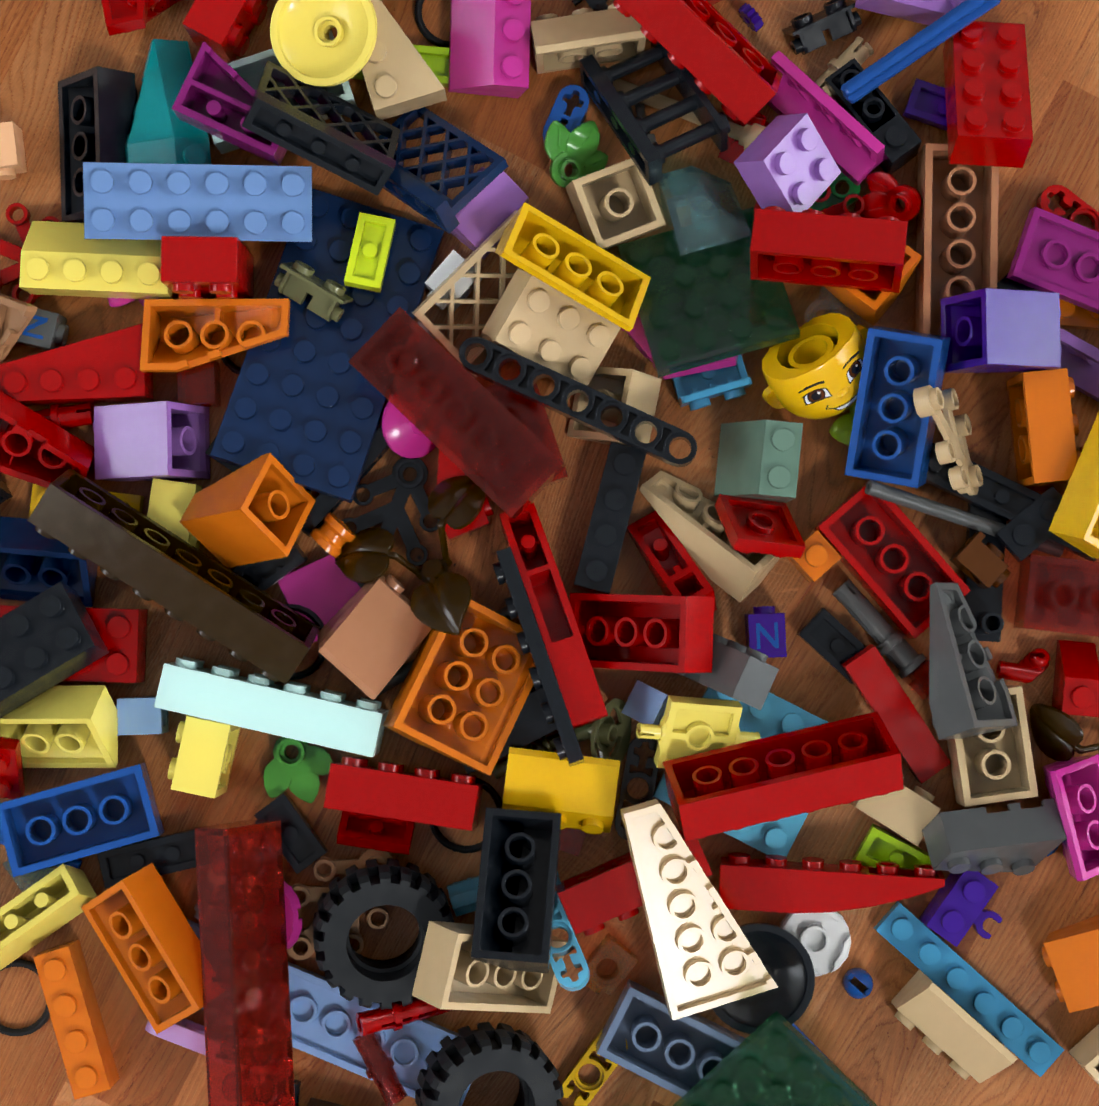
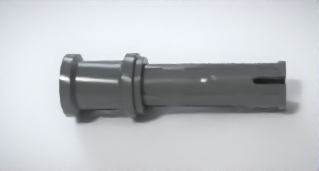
[832,579,926,679]

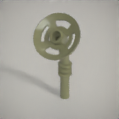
[492,698,631,779]

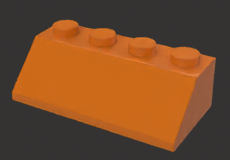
[81,863,229,1034]

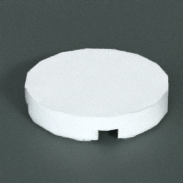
[780,911,851,977]

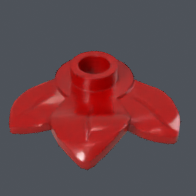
[854,171,922,229]

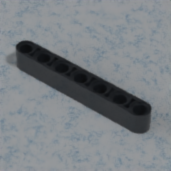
[459,337,697,467]

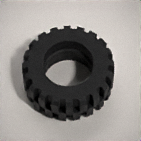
[313,858,455,1009]
[415,1022,564,1106]

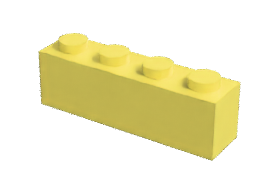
[0,863,97,970]

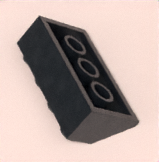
[58,66,137,223]
[471,808,561,973]

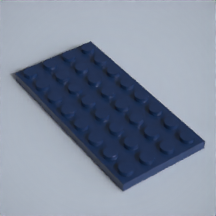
[210,188,444,503]

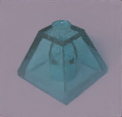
[658,166,751,255]

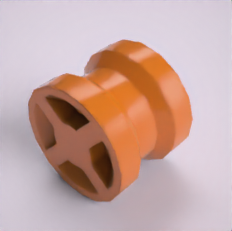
[310,512,356,558]

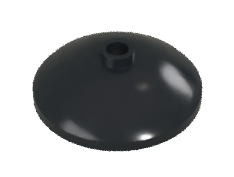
[712,923,815,1035]

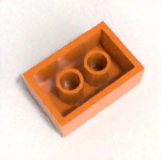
[1006,368,1081,487]

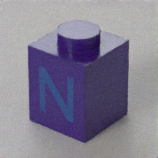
[744,606,787,658]

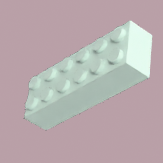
[154,656,389,758]

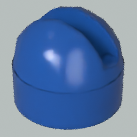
[843,968,873,999]

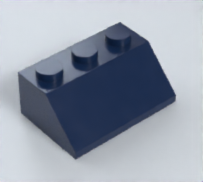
[0,516,98,607]

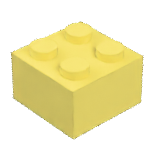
[168,715,241,799]

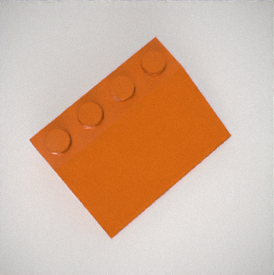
[382,599,535,776]

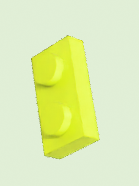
[344,212,396,293]

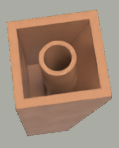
[317,574,432,700]

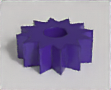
[738,3,764,32]

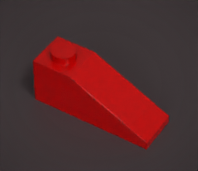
[627,511,717,611]

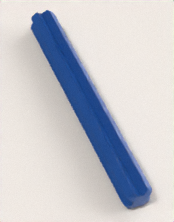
[841,0,1001,104]

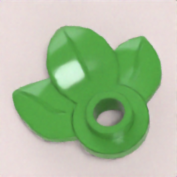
[544,120,608,188]
[263,737,333,803]

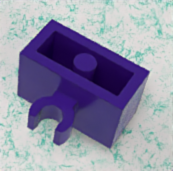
[919,871,1002,947]

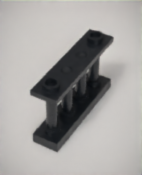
[579,42,731,186]

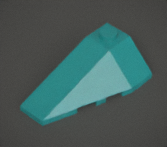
[125,39,211,164]

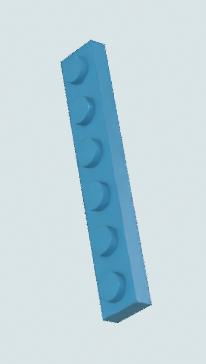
[874,901,1064,1077]

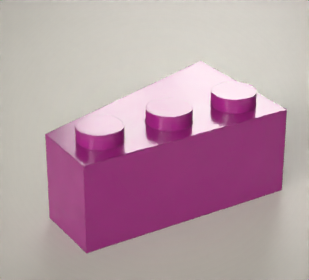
[171,41,287,166]

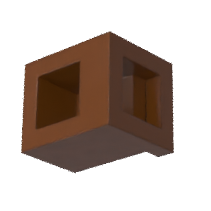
[950,531,1011,589]

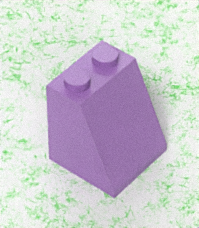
[93,401,210,481]

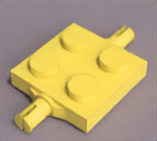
[636,695,761,769]

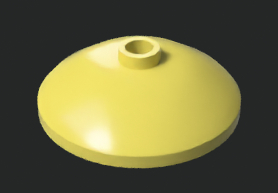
[270,0,377,87]

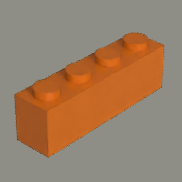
[33,939,120,1100]

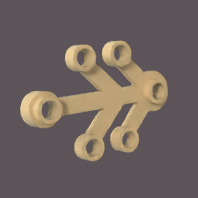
[913,385,983,496]

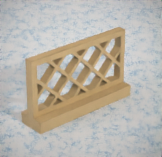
[412,210,552,378]

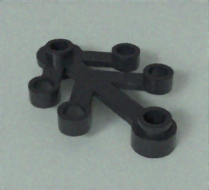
[342,457,440,588]

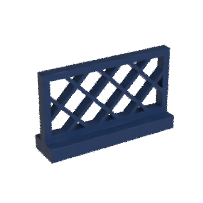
[378,107,508,234]

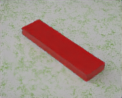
[841,644,951,784]

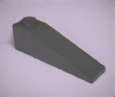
[929,582,1018,740]

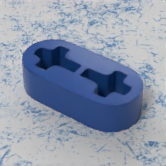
[543,84,589,143]

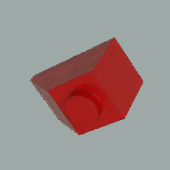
[1051,640,1099,717]

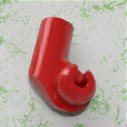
[996,648,1050,683]

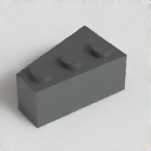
[678,633,779,710]
[922,798,1066,876]

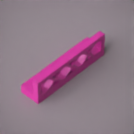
[767,50,885,186]

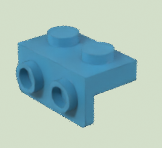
[671,352,753,411]

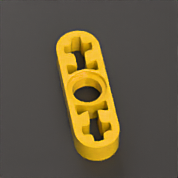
[559,1029,628,1106]

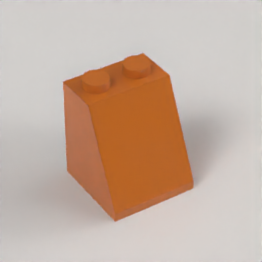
[180,453,316,568]
[1042,915,1099,1013]

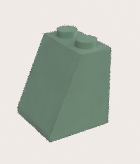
[714,420,803,503]

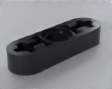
[615,737,658,840]

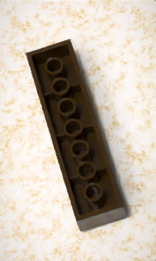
[27,468,320,684]

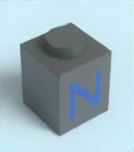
[16,308,69,351]

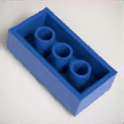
[844,326,951,488]
[0,762,164,877]

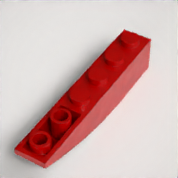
[499,503,608,728]
[719,852,945,913]

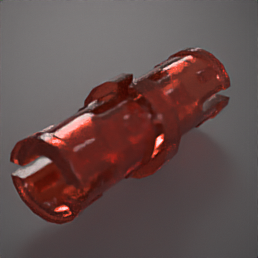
[352,1033,408,1106]

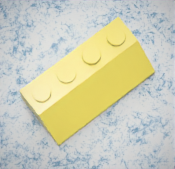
[19,221,176,299]
[0,685,118,768]

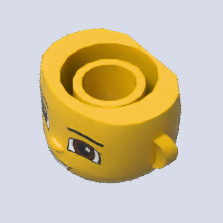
[762,313,868,419]

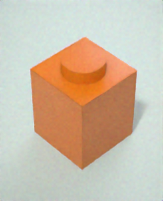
[786,530,842,582]

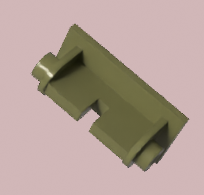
[274,260,353,322]

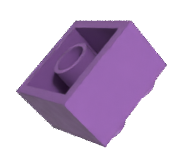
[733,113,841,212]

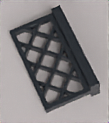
[242,61,400,196]

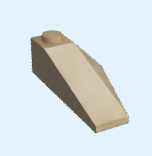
[639,471,780,602]

